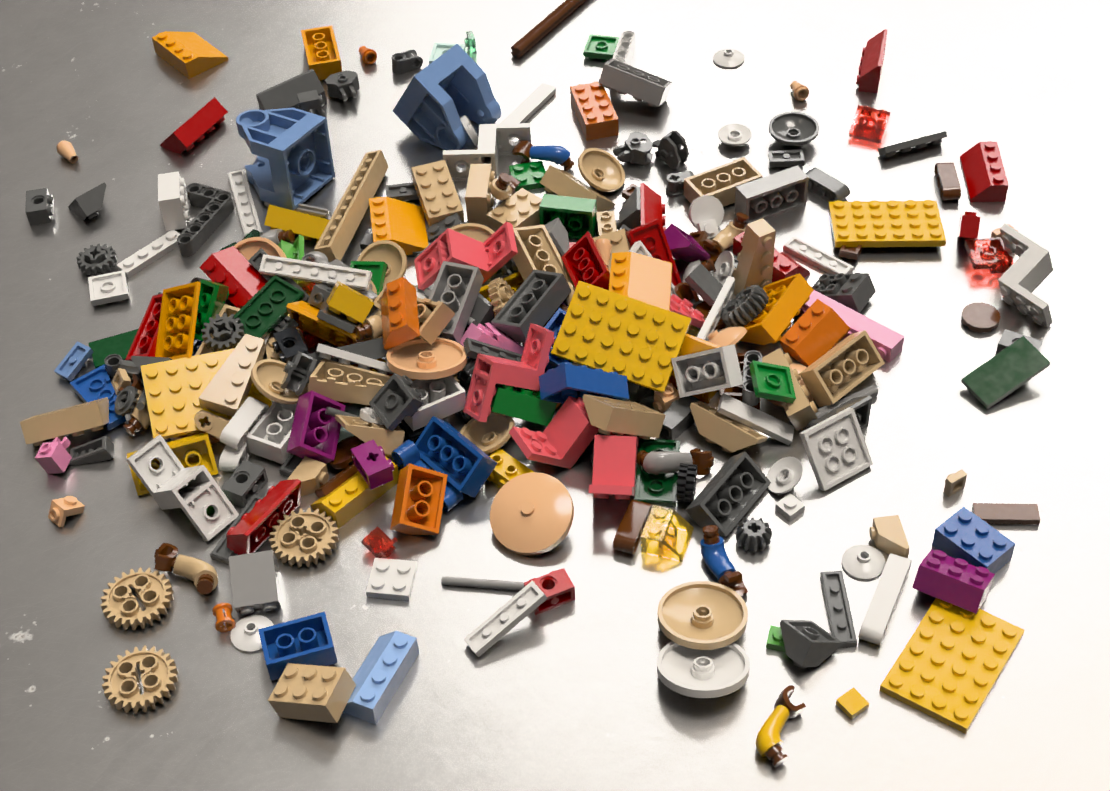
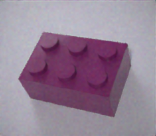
[286,390,346,464]
[912,549,995,614]

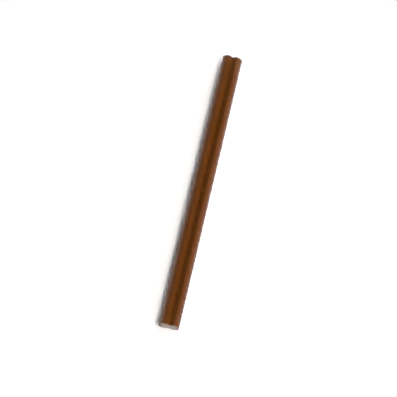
[510,0,586,58]

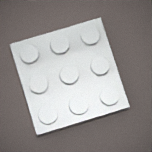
[799,407,873,491]

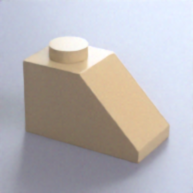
[287,456,329,497]
[869,515,910,558]

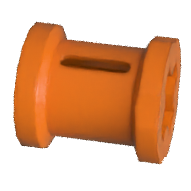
[212,603,236,632]

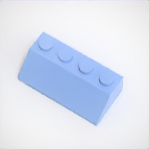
[343,631,419,725]

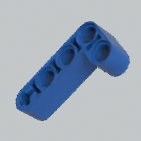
[391,440,464,512]

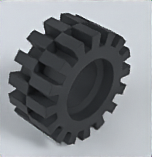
[676,463,697,502]

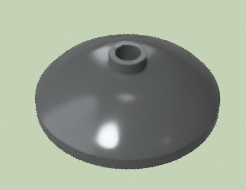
[768,111,820,146]

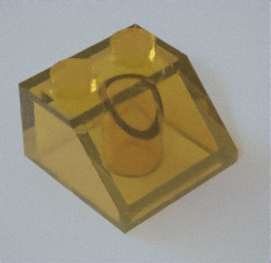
[641,505,694,562]

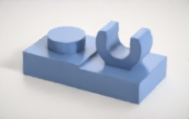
[54,341,94,382]

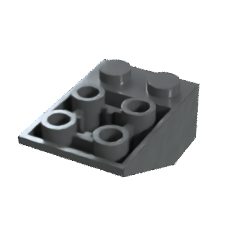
[812,272,876,313]

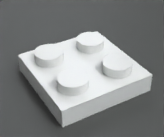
[88,270,129,306]
[366,558,418,601]

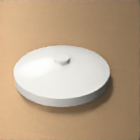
[657,641,750,698]

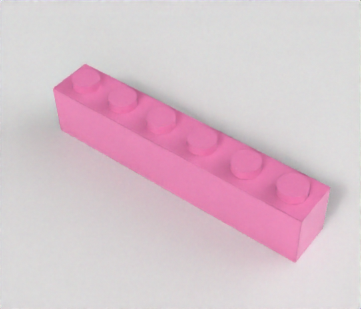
[798,290,905,363]

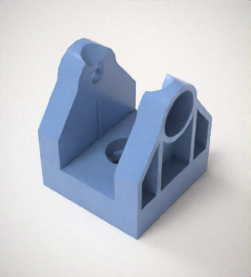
[393,44,502,150]
[236,108,335,211]

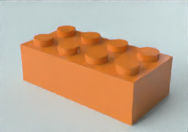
[570,81,619,141]

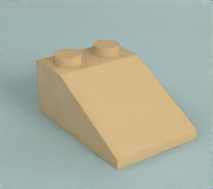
[335,414,405,457]

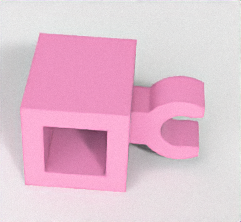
[35,437,72,474]

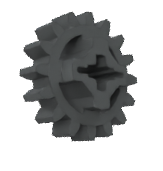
[76,244,117,276]
[201,313,245,352]

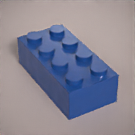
[539,362,629,404]
[415,416,497,498]

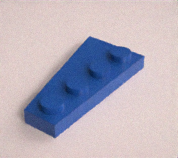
[70,365,126,430]

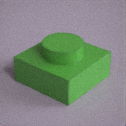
[766,625,786,652]

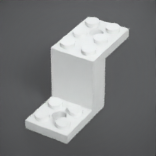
[443,123,532,182]
[998,223,1053,328]
[126,435,239,541]

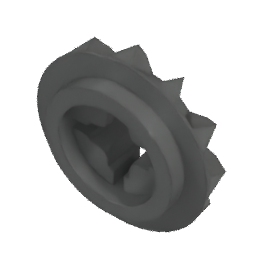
[115,386,139,417]

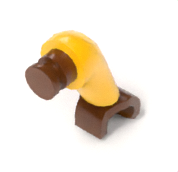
[755,685,806,767]

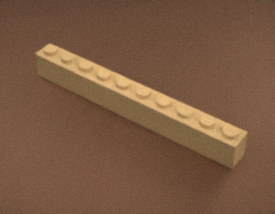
[314,150,389,262]

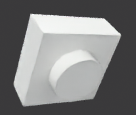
[697,218,719,239]
[775,493,805,521]

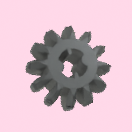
[735,516,772,553]

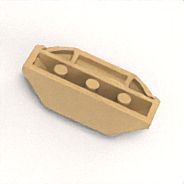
[690,401,768,453]

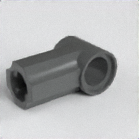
[104,354,143,379]

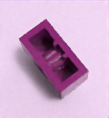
[351,440,394,490]

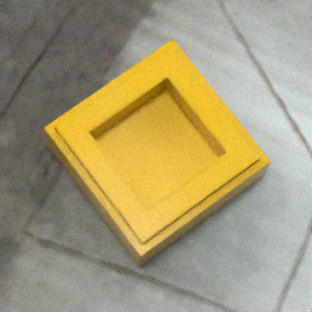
[835,687,870,720]

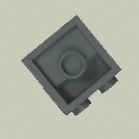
[369,373,424,431]

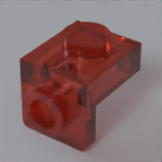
[361,526,398,558]

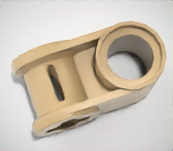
[194,410,230,439]

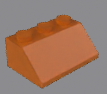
[381,277,420,350]
[779,299,851,367]
[390,464,448,535]

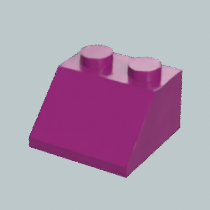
[664,223,711,263]

